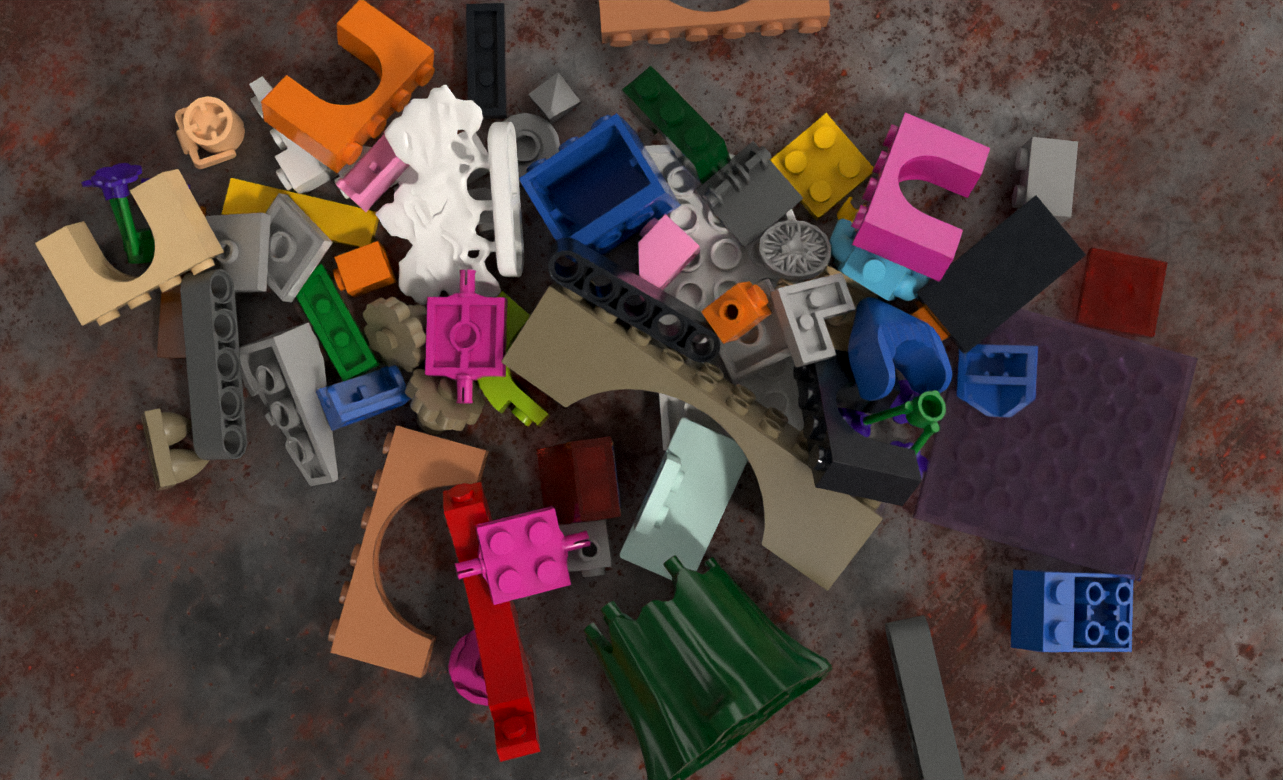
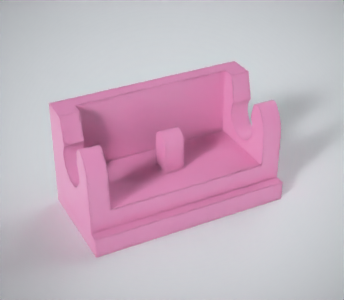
[335,128,410,212]

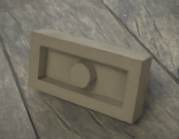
[141,408,209,491]

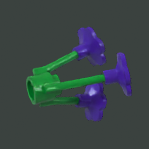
[81,163,191,264]
[838,380,946,479]

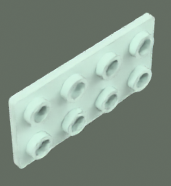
[620,417,748,580]

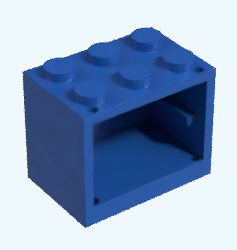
[519,113,681,263]

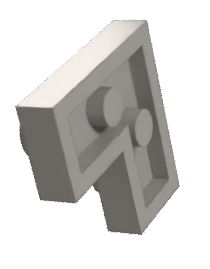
[770,273,855,368]

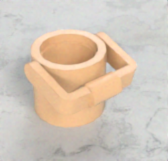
[175,96,245,169]

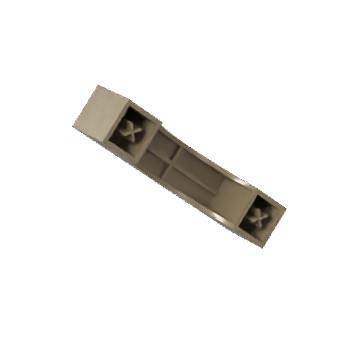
[501,280,887,591]

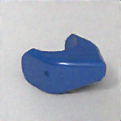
[848,297,952,401]

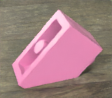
[638,214,700,302]

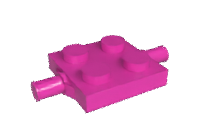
[425,269,508,404]
[454,506,590,605]

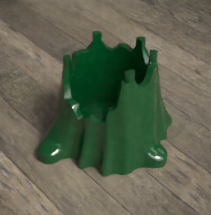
[583,555,833,780]

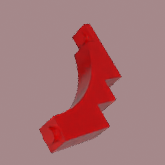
[443,482,540,762]

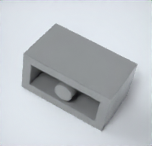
[1012,137,1078,224]

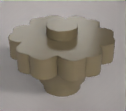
[363,297,427,372]
[405,369,485,435]

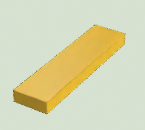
[221,178,379,248]

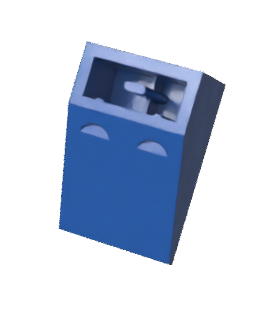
[1011,569,1133,652]

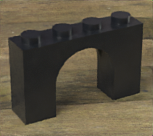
[793,349,922,506]

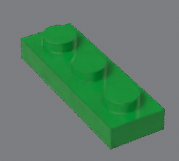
[296,264,380,381]

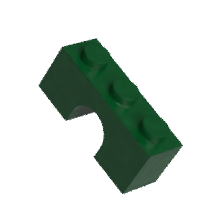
[622,66,731,185]

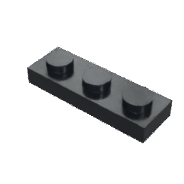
[466,3,507,119]

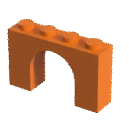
[261,0,435,173]

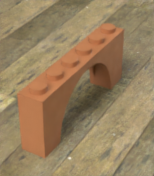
[599,0,830,47]
[328,425,489,678]

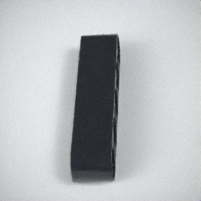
[548,238,720,363]

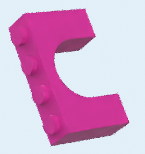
[851,112,990,282]

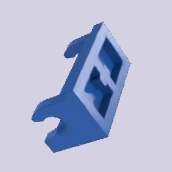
[316,365,411,431]

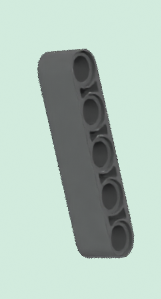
[180,269,247,460]
[885,615,965,780]

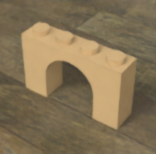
[35,169,224,326]

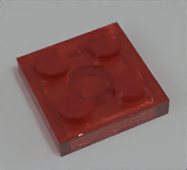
[1075,247,1168,339]

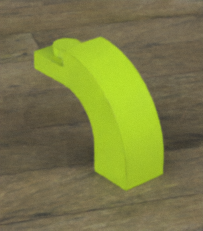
[477,291,550,427]

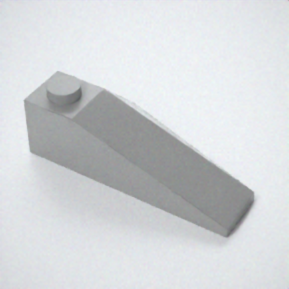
[239,322,338,486]

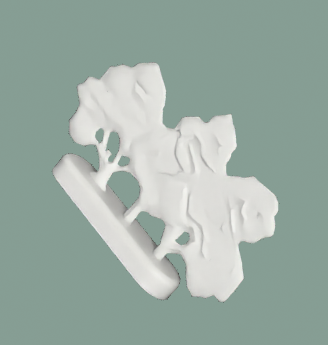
[375,85,524,305]

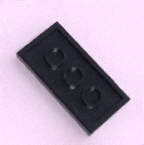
[914,195,1086,354]

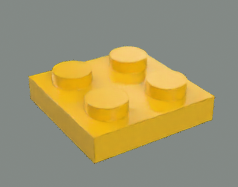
[771,113,874,221]

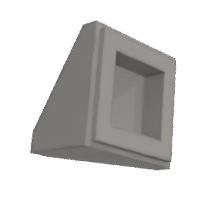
[528,72,581,125]

